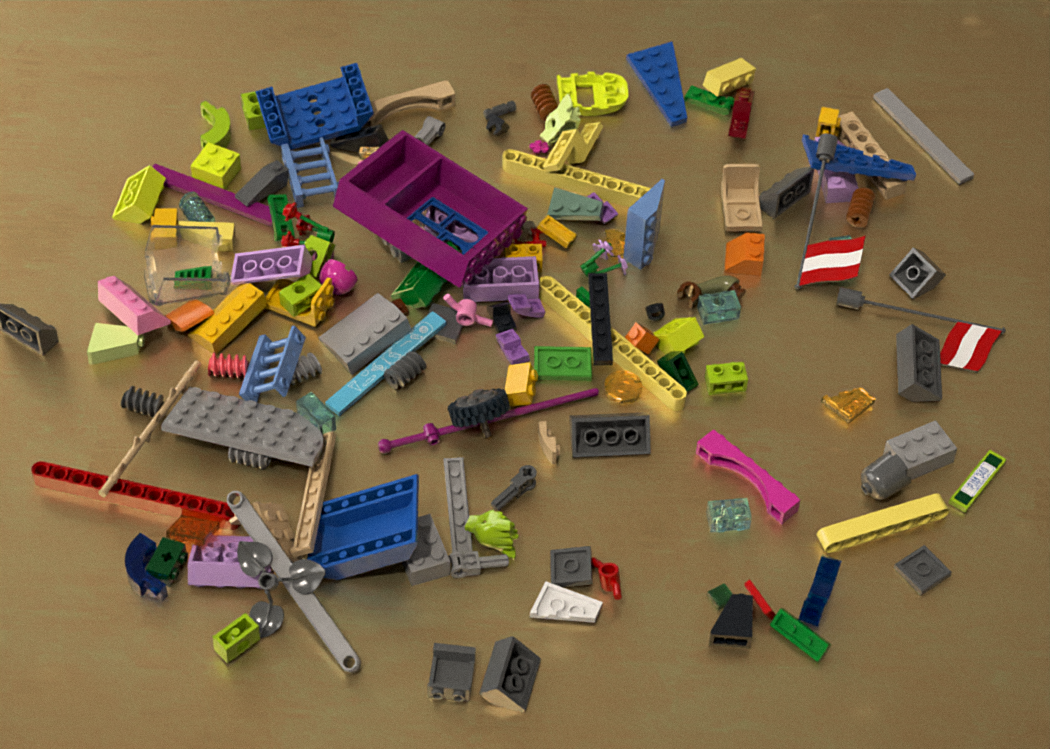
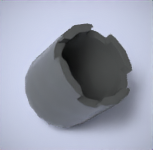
[861,451,912,500]

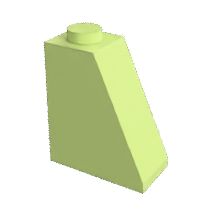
[87,323,145,365]

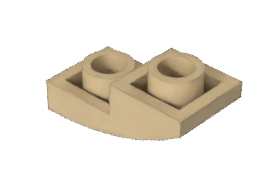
[538,421,560,464]

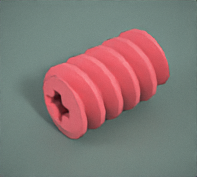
[208,352,249,379]

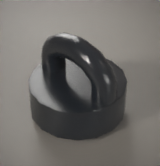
[645,302,665,321]

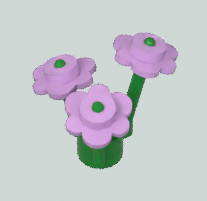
[580,239,628,278]

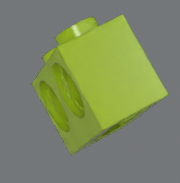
[241,92,266,131]

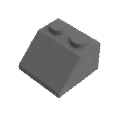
[889,247,946,299]

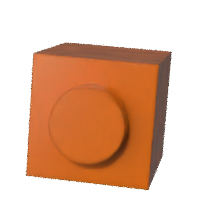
[625,322,660,354]

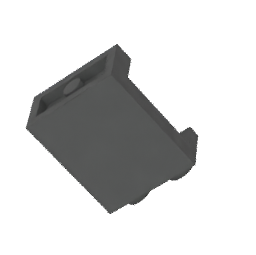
[427,643,476,702]

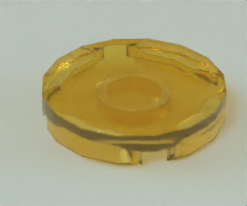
[604,371,642,404]

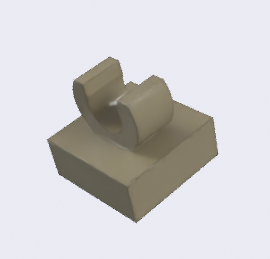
[517,220,536,241]

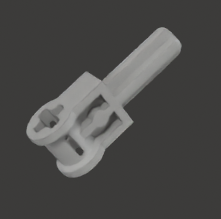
[448,551,509,578]

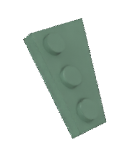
[547,187,604,221]

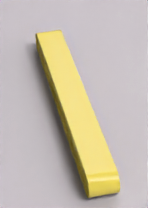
[502,149,651,207]

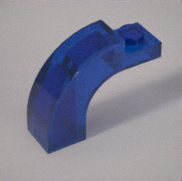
[125,533,168,602]
[798,554,842,626]

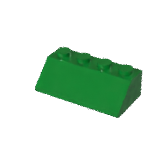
[390,241,461,309]

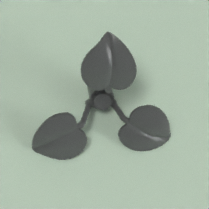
[237,541,325,638]

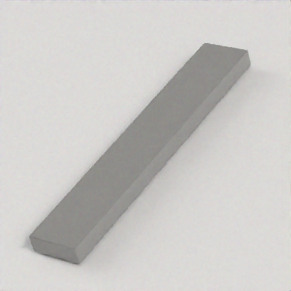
[444,457,473,559]

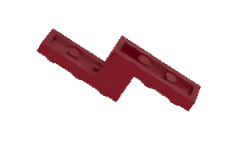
[728,87,755,139]

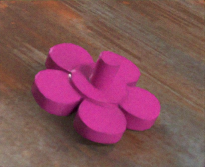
[529,140,549,153]

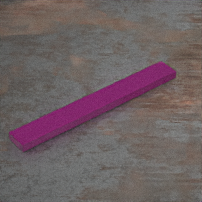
[152,163,273,227]

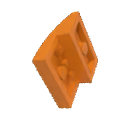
[165,299,214,332]

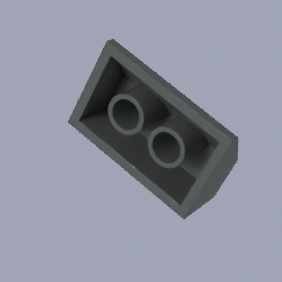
[759,166,814,219]
[0,304,59,356]
[479,636,541,712]

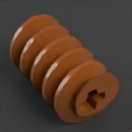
[531,84,558,122]
[846,188,875,228]

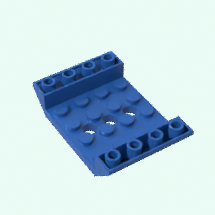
[255,63,374,150]

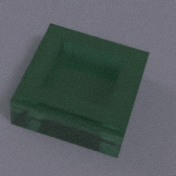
[707,583,733,610]

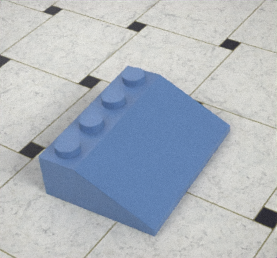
[623,179,665,270]

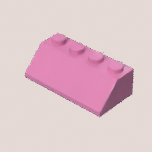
[98,276,171,335]

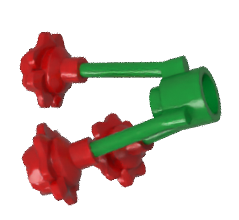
[281,202,335,248]

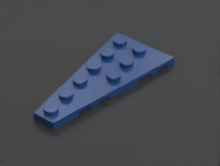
[626,41,687,127]

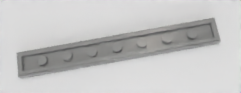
[873,88,974,185]

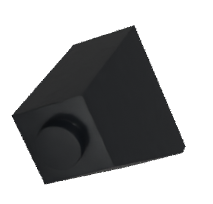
[709,593,753,648]

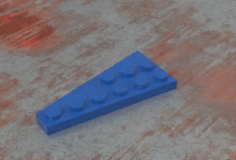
[802,134,916,181]

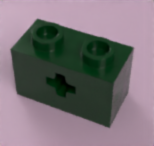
[146,537,188,587]

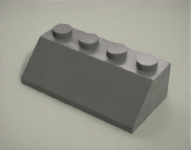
[896,324,942,402]
[569,412,651,457]

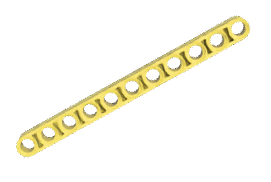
[539,276,687,411]

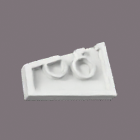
[530,581,603,623]

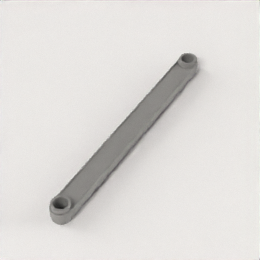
[227,491,361,673]

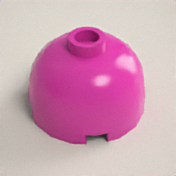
[319,259,358,295]

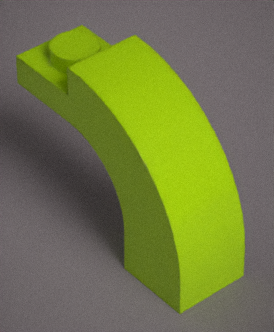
[200,101,231,150]

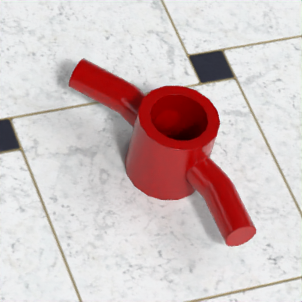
[592,557,622,600]

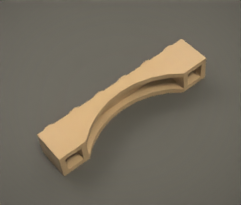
[362,80,455,128]

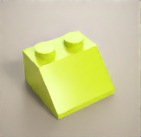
[653,317,705,355]

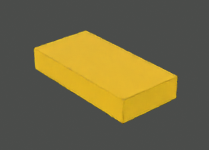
[537,215,577,248]

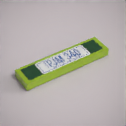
[949,450,1007,513]

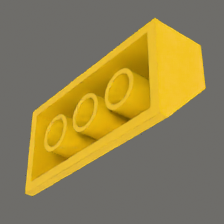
[188,283,267,355]

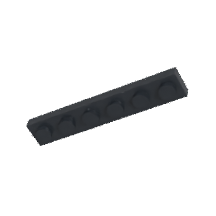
[588,273,613,366]

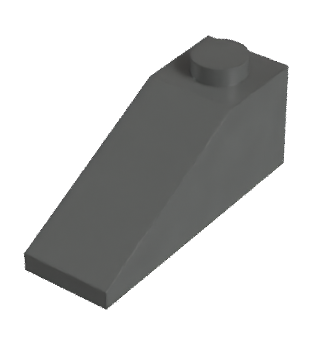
[235,160,289,207]

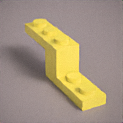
[543,122,603,172]

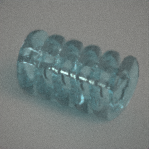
[179,191,215,222]

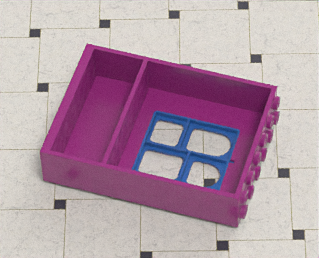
[333,130,528,288]

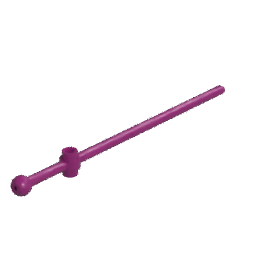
[378,388,599,454]

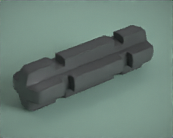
[483,100,516,120]

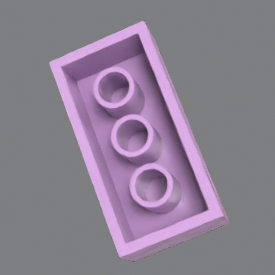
[463,256,539,302]

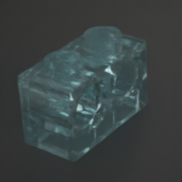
[706,498,752,533]

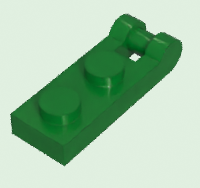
[684,85,735,115]
[268,194,295,241]

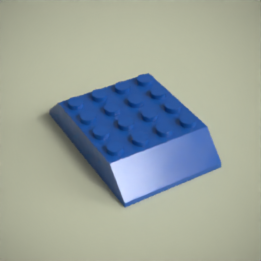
[307,474,419,580]

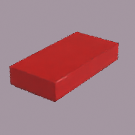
[744,579,776,621]

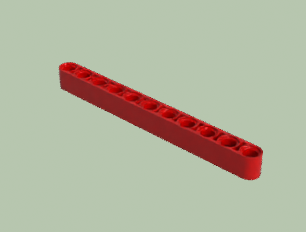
[31,461,241,530]

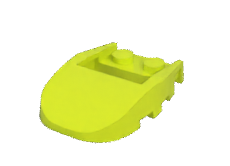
[557,72,628,116]

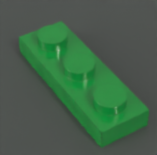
[770,608,832,662]

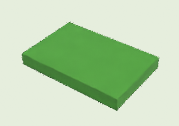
[534,346,592,381]

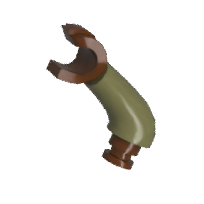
[676,275,746,309]

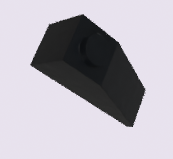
[330,124,389,155]

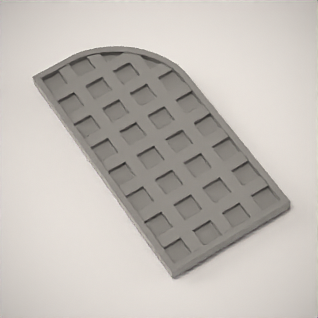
[161,387,323,467]

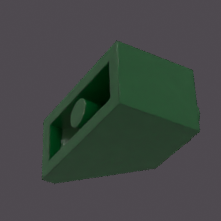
[657,351,699,392]

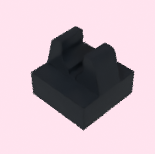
[486,113,510,136]

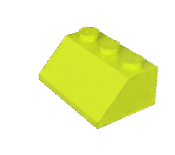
[112,165,166,224]

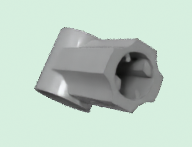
[415,116,446,146]

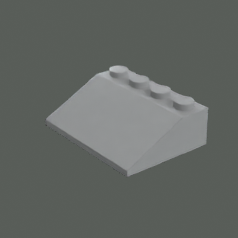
[318,293,412,375]

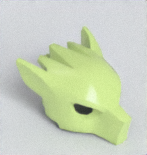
[540,94,581,145]

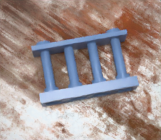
[281,137,339,208]
[239,325,306,403]

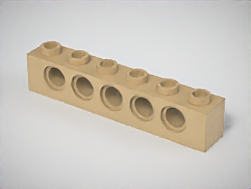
[836,112,907,200]

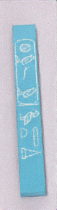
[325,311,446,416]

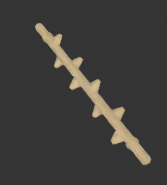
[99,360,201,497]

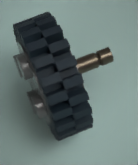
[448,388,511,438]

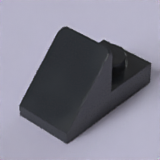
[487,302,517,334]

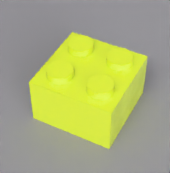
[191,142,241,190]

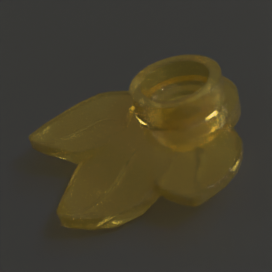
[599,229,625,257]

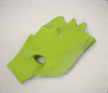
[464,510,519,559]

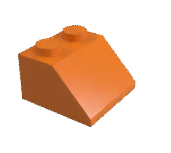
[724,233,765,276]

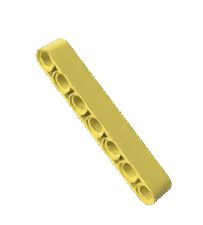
[817,493,949,553]

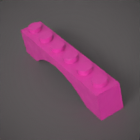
[696,429,800,524]

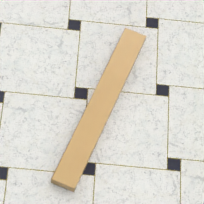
[292,431,336,557]

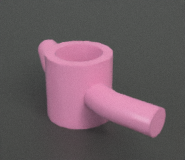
[444,294,493,327]

